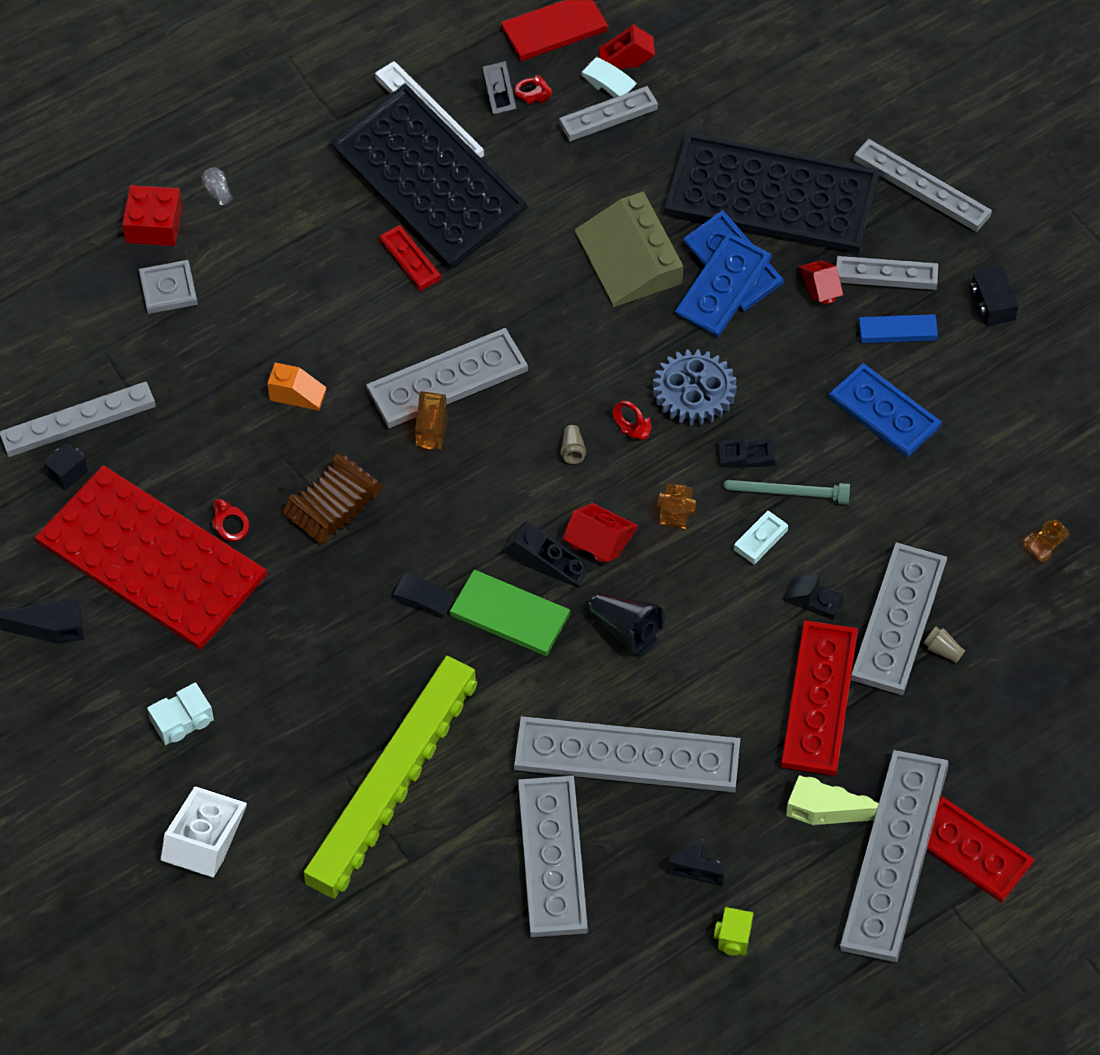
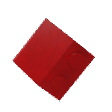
[563,503,638,562]

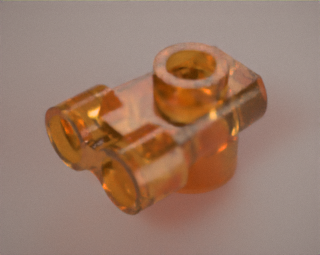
[1022,520,1070,563]

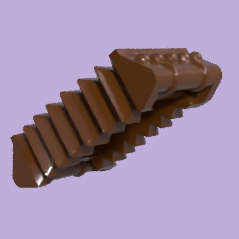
[283,454,383,544]

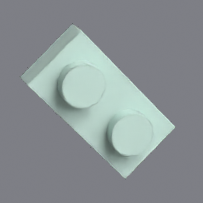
[734,511,788,565]

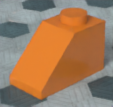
[267,363,326,411]

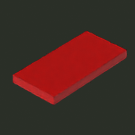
[501,0,608,61]
[926,796,1035,903]

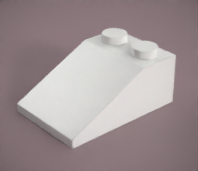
[161,787,247,877]

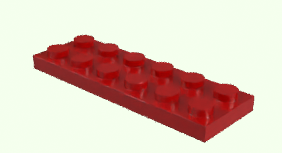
[781,620,858,776]

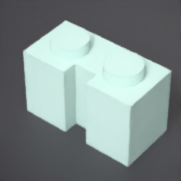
[147,682,214,745]

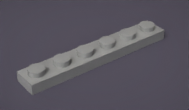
[854,139,992,232]
[0,381,156,457]

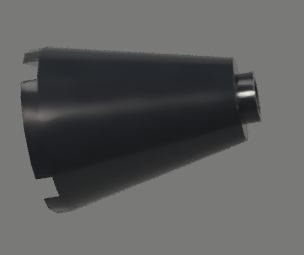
[588,593,665,655]

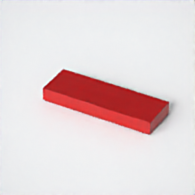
[379,225,441,291]

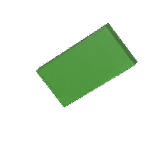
[450,570,570,657]

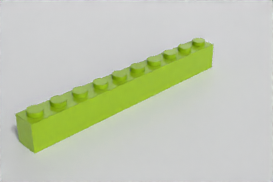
[304,656,477,899]

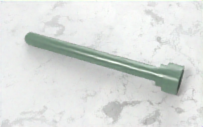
[723,480,850,505]

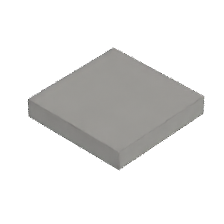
[139,260,198,314]

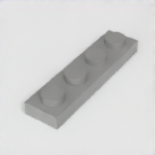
[559,86,658,141]
[836,256,938,290]

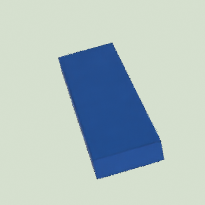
[859,315,938,343]

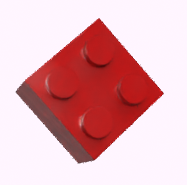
[123,185,183,246]

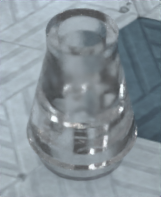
[201,167,233,205]

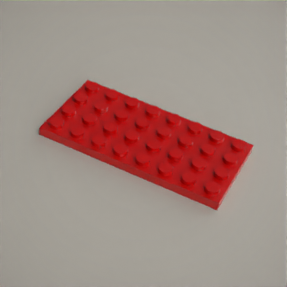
[35,465,267,650]

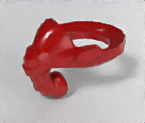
[514,75,552,104]
[613,400,652,440]
[212,499,249,542]

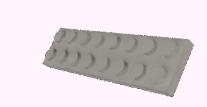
[514,716,740,792]
[840,750,949,962]

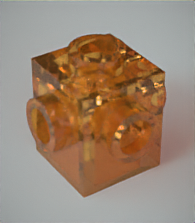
[657,483,697,529]

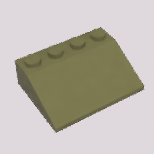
[575,191,683,307]

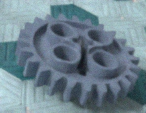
[653,349,737,425]

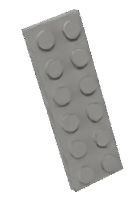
[366,328,528,428]
[851,542,947,695]
[518,776,588,937]

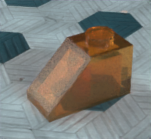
[415,391,448,449]

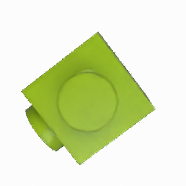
[714,907,753,956]

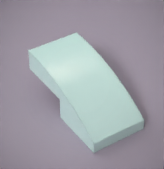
[581,57,636,98]

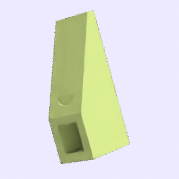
[786,775,879,825]

